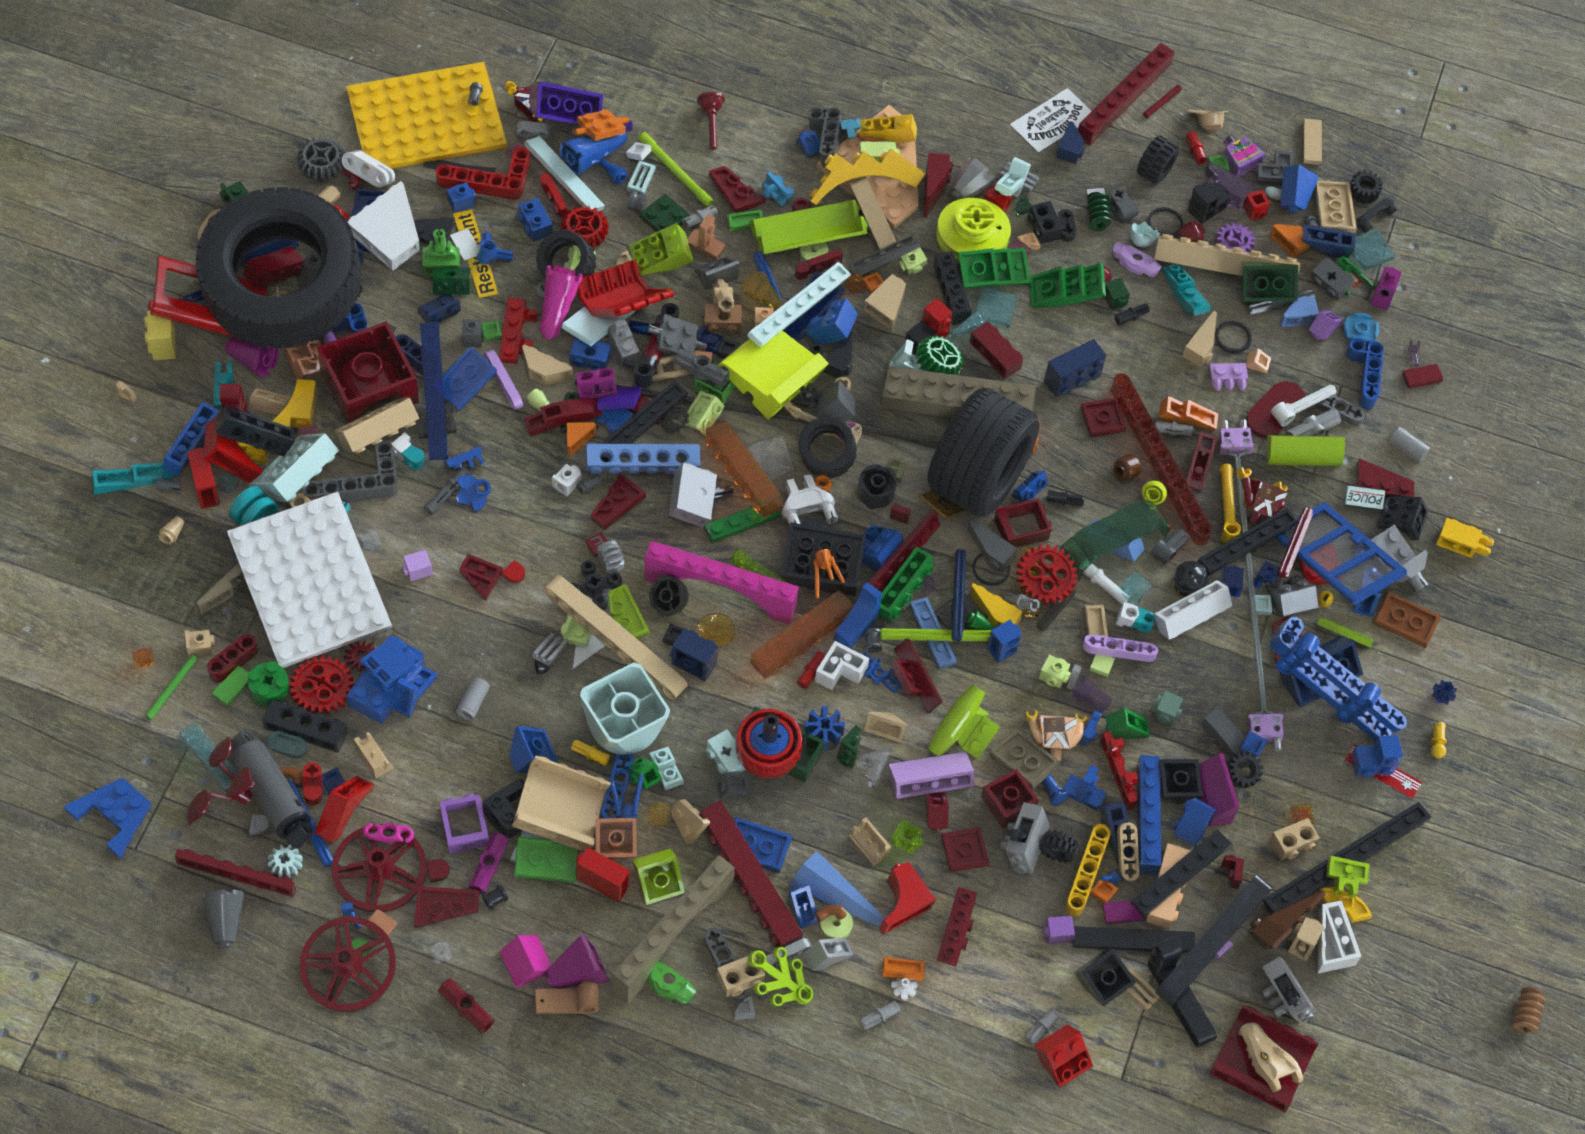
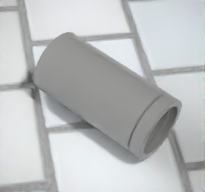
[455,677,490,721]

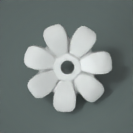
[891,978,917,1001]

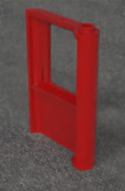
[147,255,267,338]

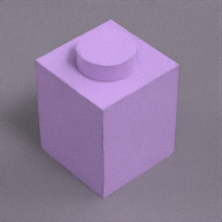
[402,550,433,581]

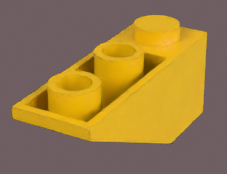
[860,114,917,143]
[970,583,1023,627]

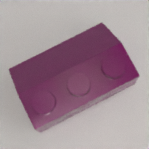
[1199,753,1240,827]

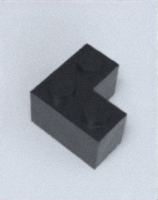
[1187,181,1230,224]

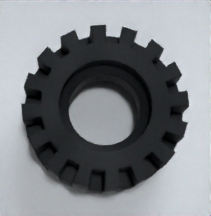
[1350,170,1383,204]
[1226,751,1264,788]
[1039,830,1079,863]

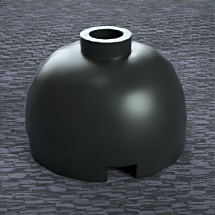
[649,576,689,615]

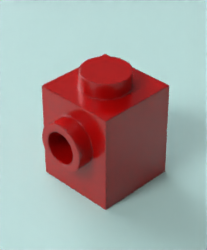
[984,183,1013,213]
[1243,190,1270,221]

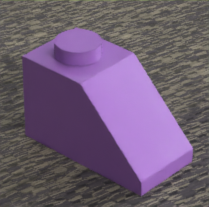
[1309,310,1344,340]

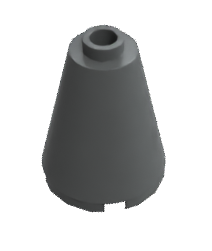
[202,890,244,948]

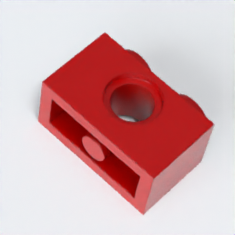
[922,298,952,338]

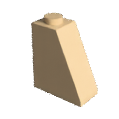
[863,274,906,331]

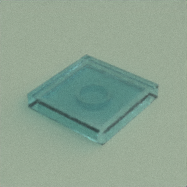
[1352,229,1396,270]
[974,288,1018,328]

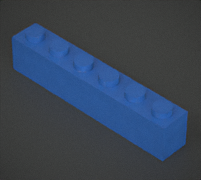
[1136,755,1161,875]

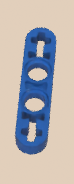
[601,754,634,819]

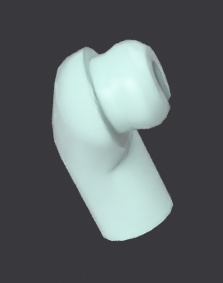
[1265,187,1282,201]

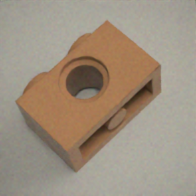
[704,304,742,334]

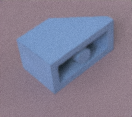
[1280,296,1319,327]

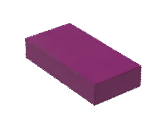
[1102,900,1147,925]

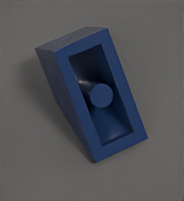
[1056,121,1085,164]

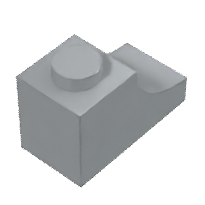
[803,937,854,971]

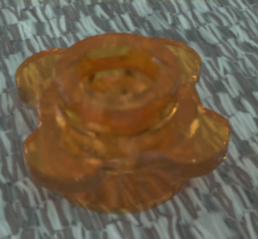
[846,273,867,294]

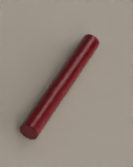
[1143,85,1182,118]

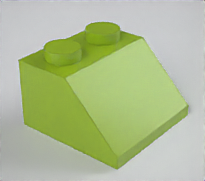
[632,848,685,905]

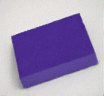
[597,386,642,410]

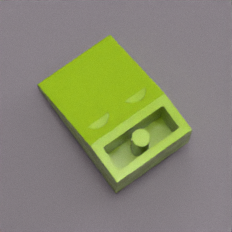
[629,223,694,275]

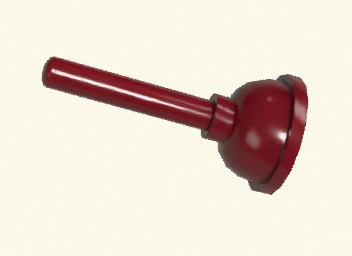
[697,92,725,150]

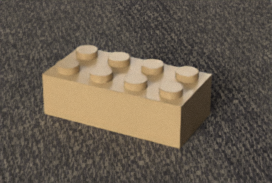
[334,397,419,454]

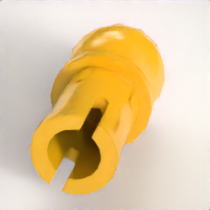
[1431,722,1447,759]

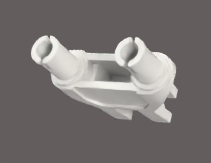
[782,474,838,526]

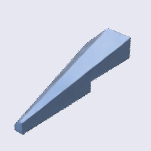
[788,851,885,927]

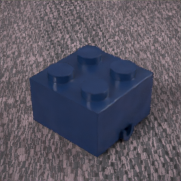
[669,628,718,682]

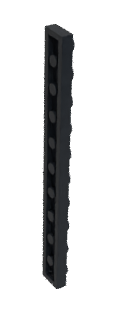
[1263,802,1431,913]

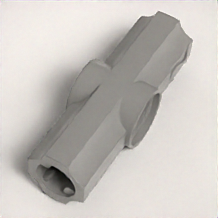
[1286,409,1341,436]

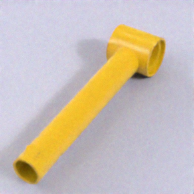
[1219,464,1241,544]

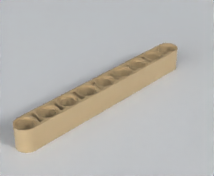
[543,575,688,700]

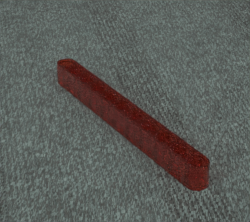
[1111,373,1212,546]

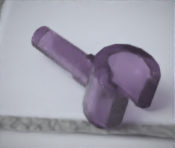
[1408,340,1421,366]

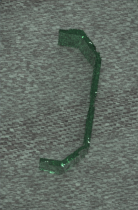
[1059,500,1171,581]

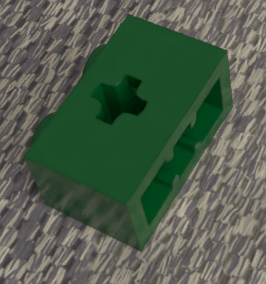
[433,267,471,295]

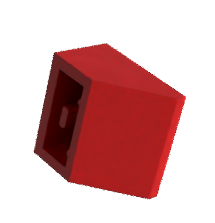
[1034,1024,1093,1087]

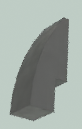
[1202,707,1247,769]

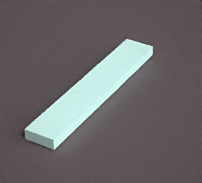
[524,136,605,212]

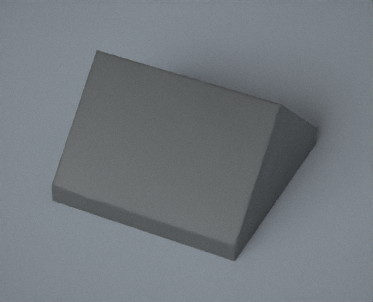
[694,256,739,290]
[817,380,856,420]

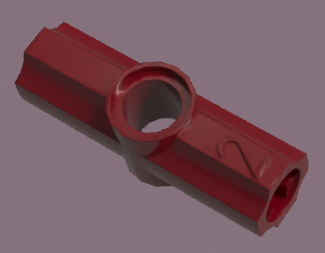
[438,978,495,1034]

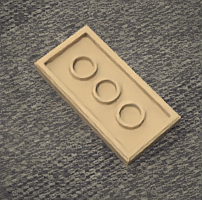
[1314,181,1357,233]

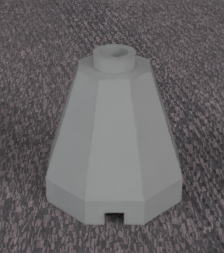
[951,157,995,200]

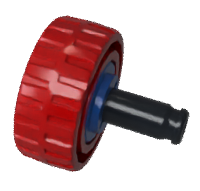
[735,709,802,778]

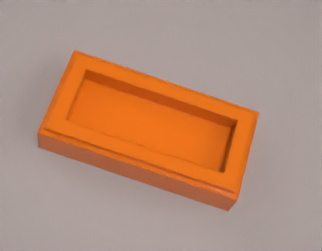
[882,957,925,981]

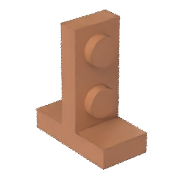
[687,214,726,260]

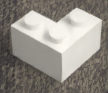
[815,641,869,690]

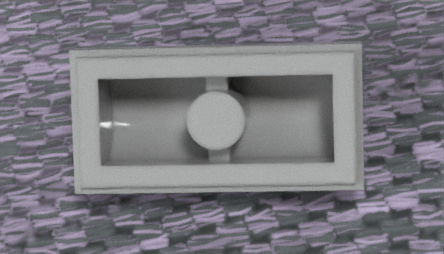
[1389,427,1430,463]

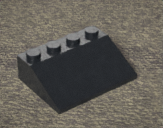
[780,522,866,596]

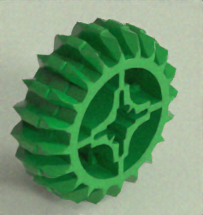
[915,335,964,375]

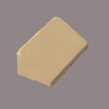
[249,388,292,416]

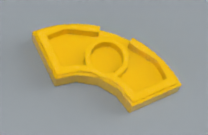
[1320,887,1372,923]

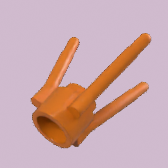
[813,549,845,599]

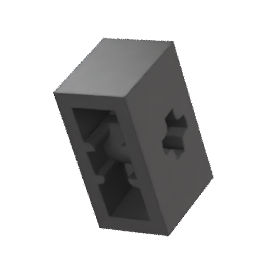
[1311,257,1354,300]

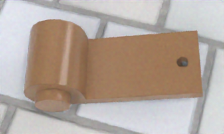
[535,980,600,1014]

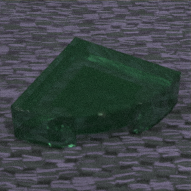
[1015,195,1031,217]

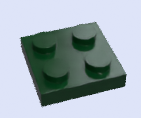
[639,194,690,232]

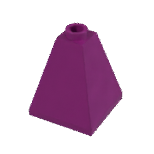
[546,934,610,989]

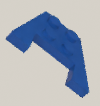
[64,778,152,859]

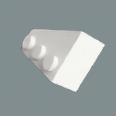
[1317,901,1361,973]

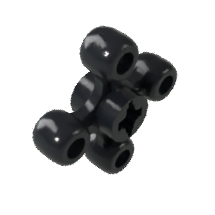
[571,560,622,611]

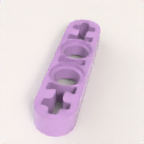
[484,350,523,410]
[1082,635,1158,662]

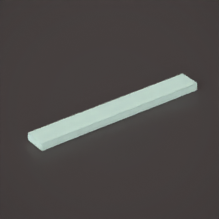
[747,262,851,348]

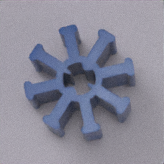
[804,706,845,750]

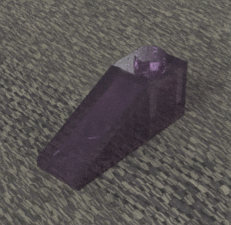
[1205,161,1254,211]

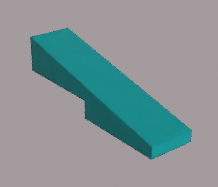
[91,463,173,495]

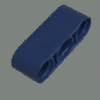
[395,334,439,379]

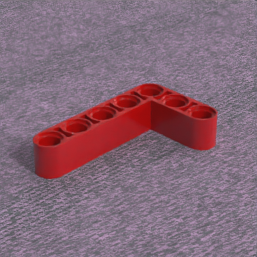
[436,147,530,200]

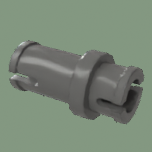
[1304,215,1319,227]

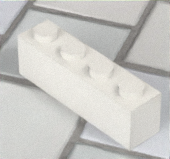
[1155,580,1232,640]

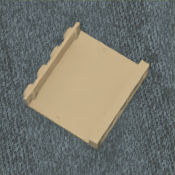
[512,756,611,852]

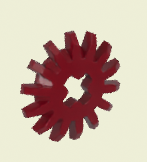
[344,640,377,672]

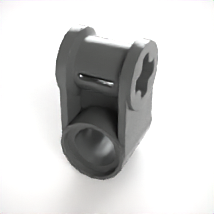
[1109,187,1139,223]

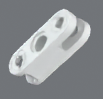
[342,150,395,188]

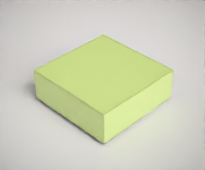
[1090,654,1115,677]

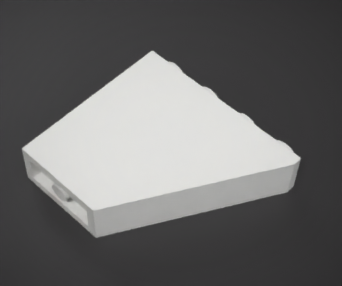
[348,181,420,271]

